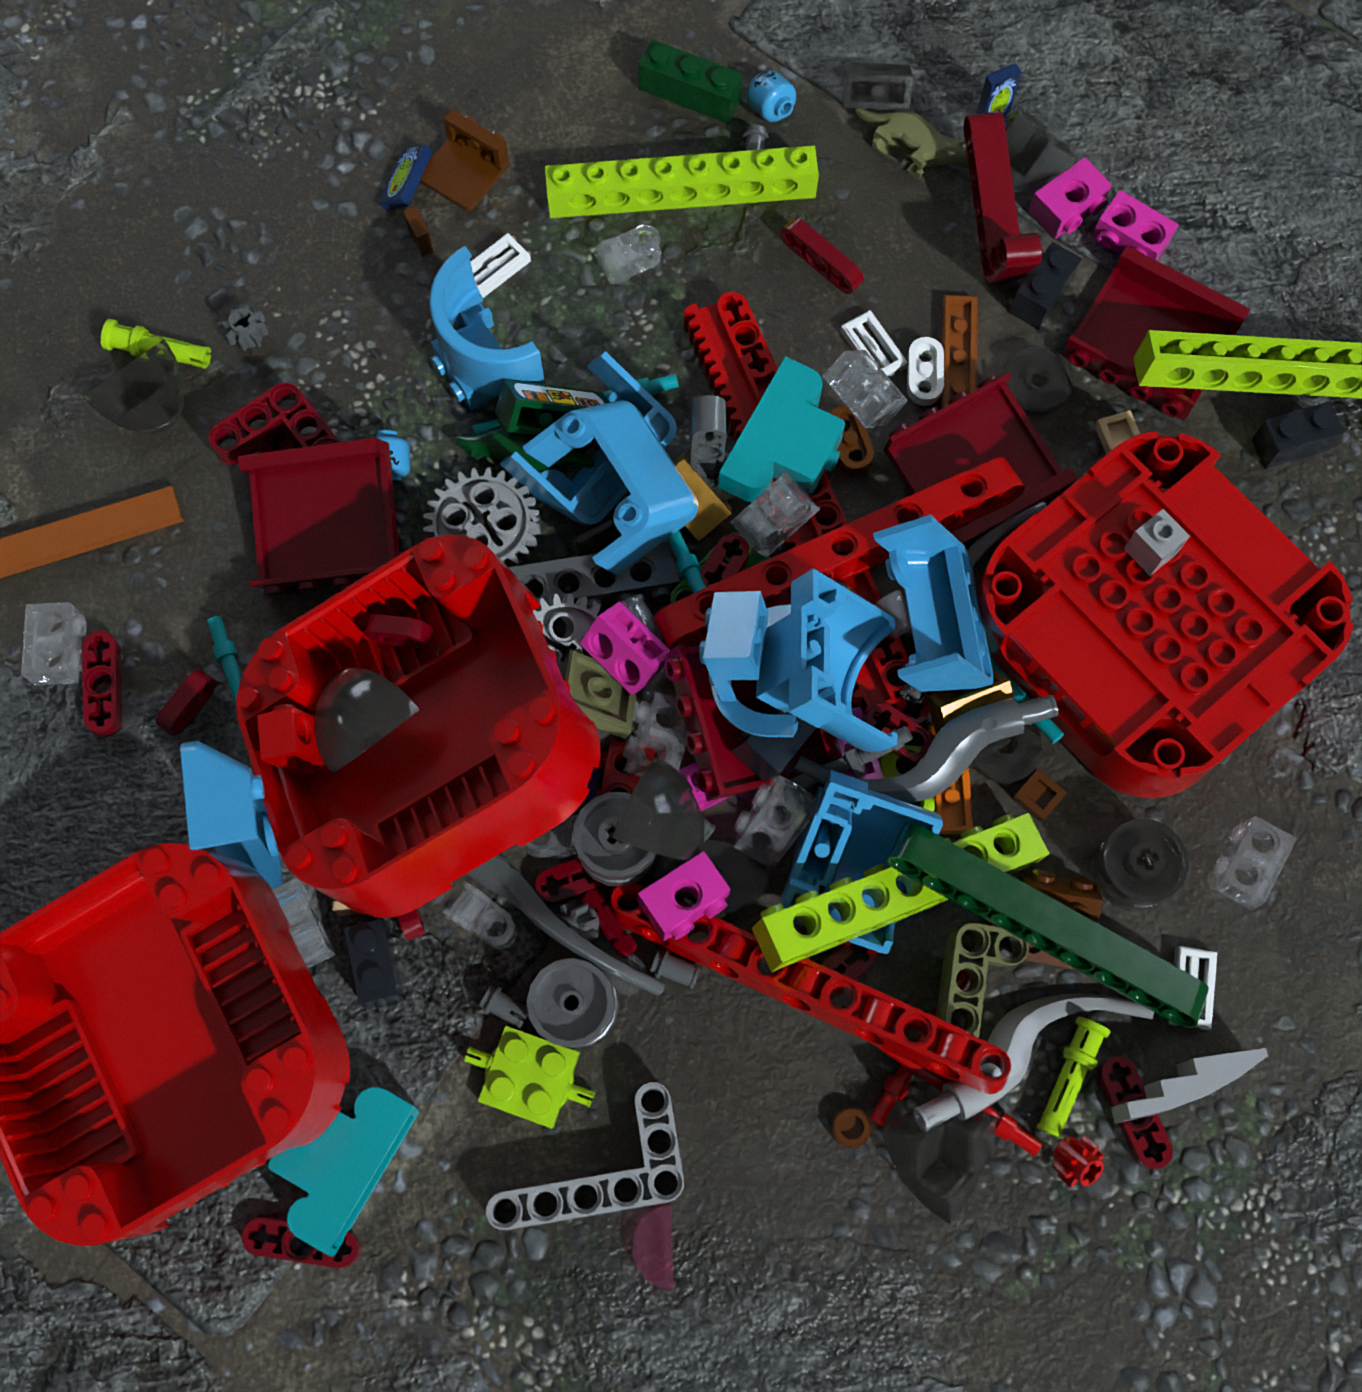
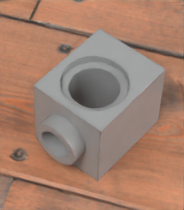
[1124,509,1190,576]

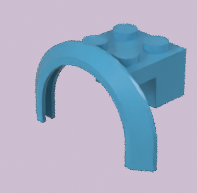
[699,591,798,737]

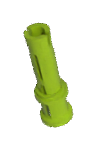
[101,319,211,369]
[1036,1017,1111,1139]

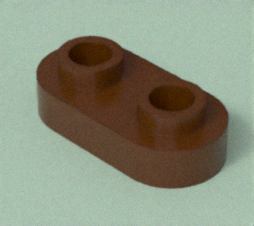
[830,406,874,474]

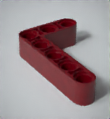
[963,111,1042,284]
[209,382,339,465]

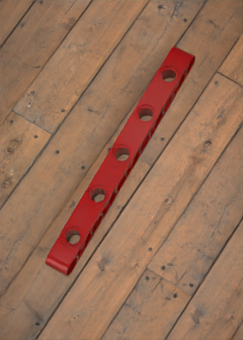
[653,457,1025,651]
[611,883,1012,1094]

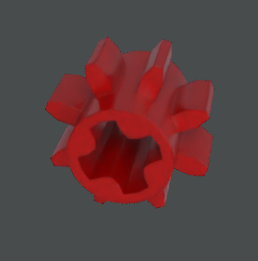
[1052,1135,1104,1188]

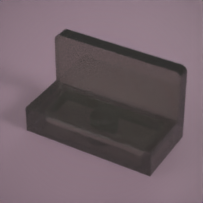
[563,494,627,556]

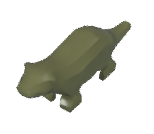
[855,106,968,180]

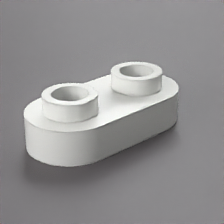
[907,337,944,406]

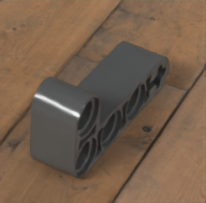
[665,395,727,490]

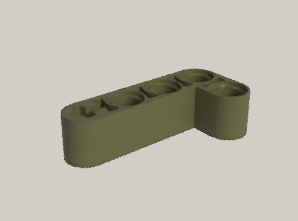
[936,923,1029,1038]

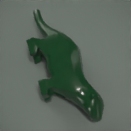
[456,418,595,473]

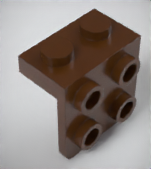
[420,109,510,211]
[1011,869,1103,970]

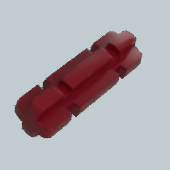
[581,888,637,959]

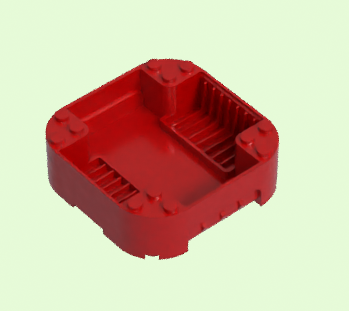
[977,431,1354,799]
[236,535,601,918]
[0,843,350,1246]

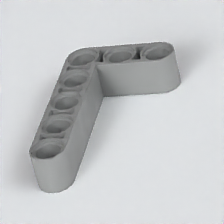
[486,1082,684,1230]

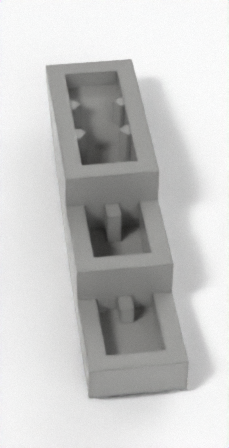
[1111,1048,1268,1124]

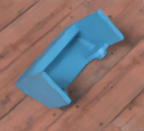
[500,351,677,526]
[523,400,698,575]
[873,514,994,692]
[180,741,284,895]

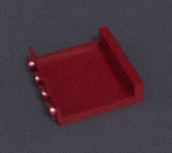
[1062,245,1251,421]
[883,372,1078,547]
[238,437,399,595]
[665,644,842,801]

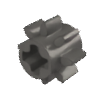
[222,305,269,351]
[553,899,599,943]

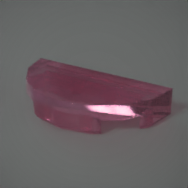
[632,1205,674,1290]

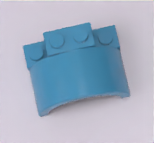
[429,246,545,411]
[756,568,898,752]
[779,770,943,954]

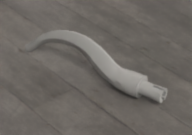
[913,993,1154,1132]

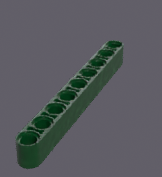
[887,823,1209,1027]

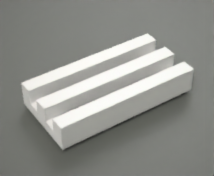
[471,233,531,298]
[840,310,908,384]
[1169,946,1217,1031]

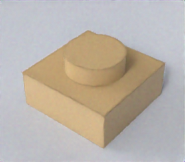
[1095,410,1141,455]

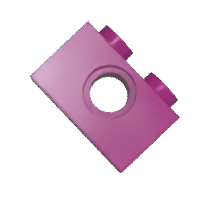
[1028,157,1112,240]
[638,851,731,941]

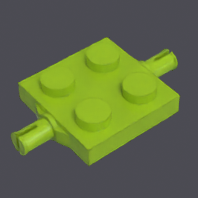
[464,1025,595,1129]

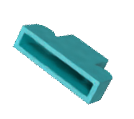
[718,356,845,503]
[268,1087,420,1257]

